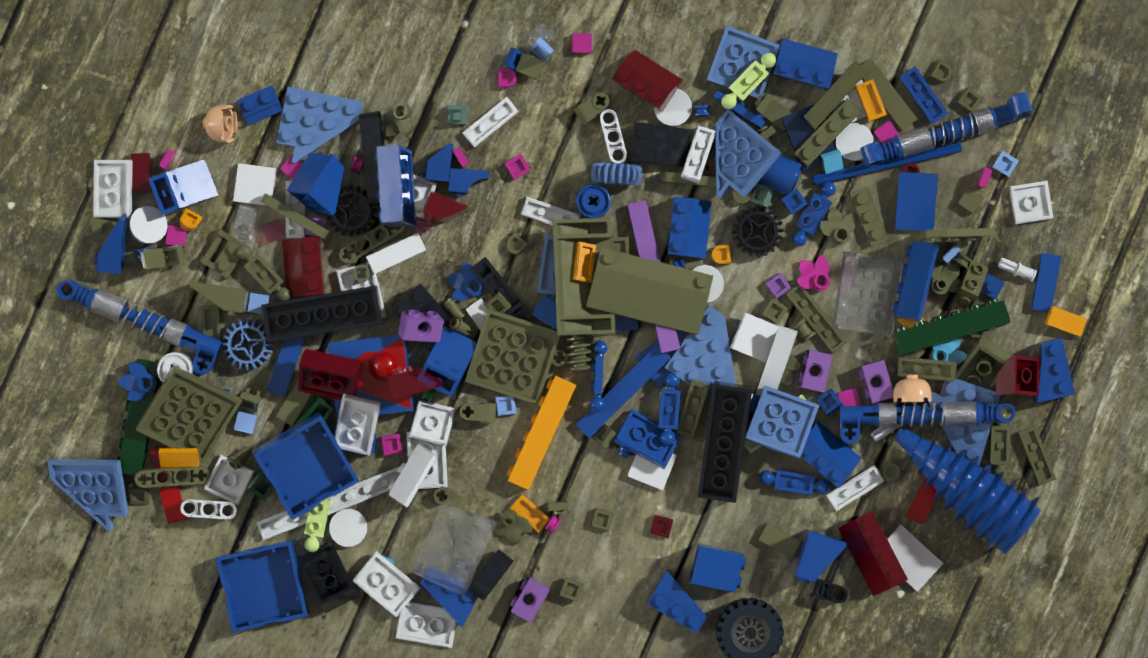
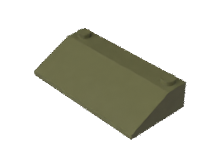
[553,218,615,336]
[586,248,713,335]

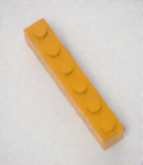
[506,375,576,490]

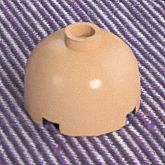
[203,104,238,143]
[893,375,932,403]

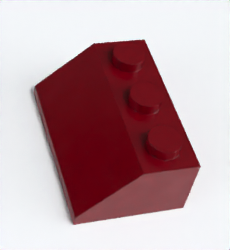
[612,50,683,112]
[282,237,326,298]
[298,349,361,400]
[387,366,443,400]

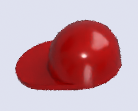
[357,351,398,381]

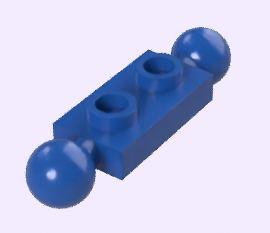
[792,182,836,247]
[590,340,608,413]
[658,373,681,446]
[758,470,831,495]

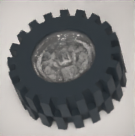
[716,597,784,658]

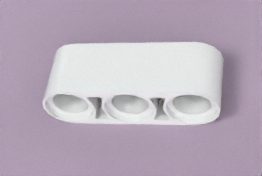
[600,109,627,164]
[180,499,237,519]

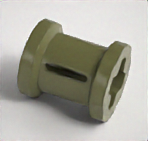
[791,318,816,344]

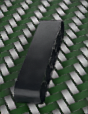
[359,111,385,206]

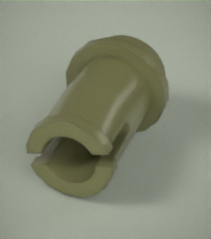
[442,297,466,318]
[449,317,473,337]
[229,446,252,470]

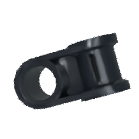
[810,578,848,603]

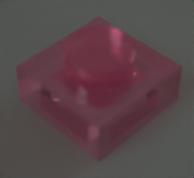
[414,219,432,233]

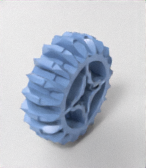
[591,163,643,186]
[222,319,274,370]

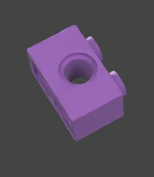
[398,310,444,342]
[798,350,832,392]
[858,360,893,403]
[510,577,550,623]

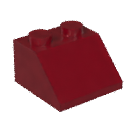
[996,355,1040,397]

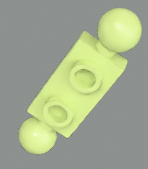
[721,53,776,109]
[304,499,331,552]

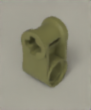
[573,92,610,125]
[459,403,496,423]

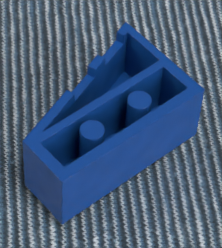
[1034,338,1075,403]
[420,566,478,628]
[647,569,707,633]

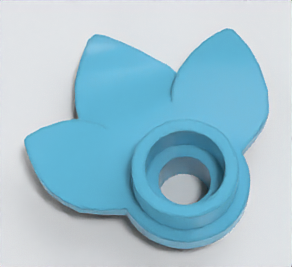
[931,338,967,365]

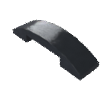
[470,257,532,320]

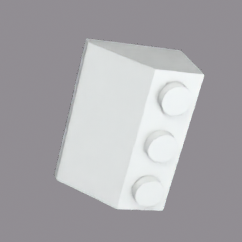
[388,444,438,507]

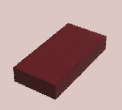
[130,153,152,192]

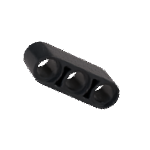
[468,549,514,601]

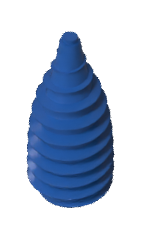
[895,428,1041,554]

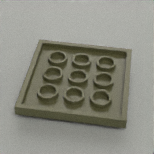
[465,308,560,405]
[136,365,242,463]

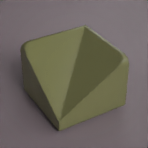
[515,53,544,79]

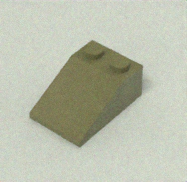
[188,281,250,316]
[956,335,1012,389]

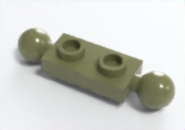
[237,245,291,301]
[989,409,1011,481]

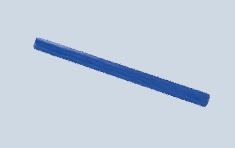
[812,142,962,185]

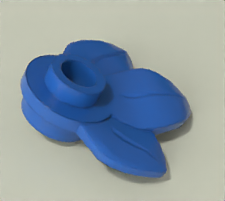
[447,263,484,301]
[118,362,157,401]

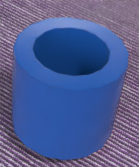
[759,155,801,195]
[576,184,611,218]

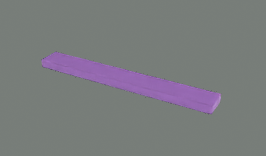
[627,200,680,354]

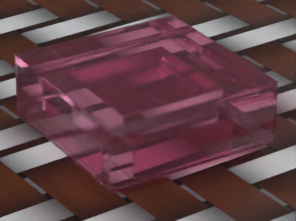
[261,219,286,243]

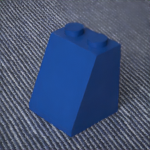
[287,152,344,216]
[793,529,847,584]
[690,543,746,592]

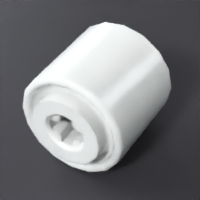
[157,352,195,382]

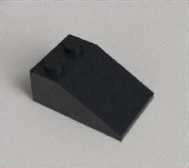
[630,122,691,167]
[392,284,452,352]
[297,541,359,614]

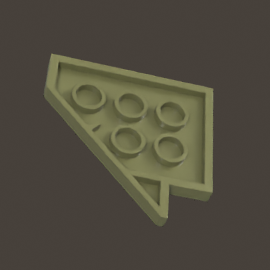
[918,228,995,244]

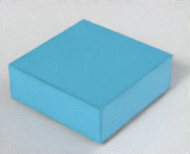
[821,149,844,174]

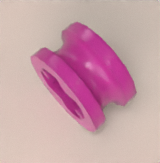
[350,155,364,174]
[545,515,562,534]

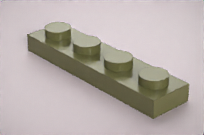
[793,98,861,167]

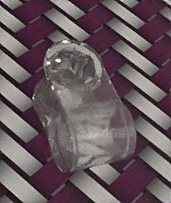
[235,204,259,243]

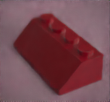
[422,191,470,225]
[838,511,908,596]

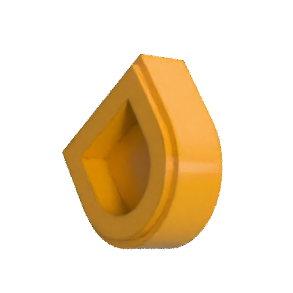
[179,208,203,231]
[711,244,731,264]

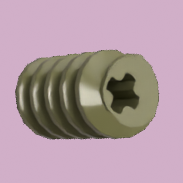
[567,336,591,370]

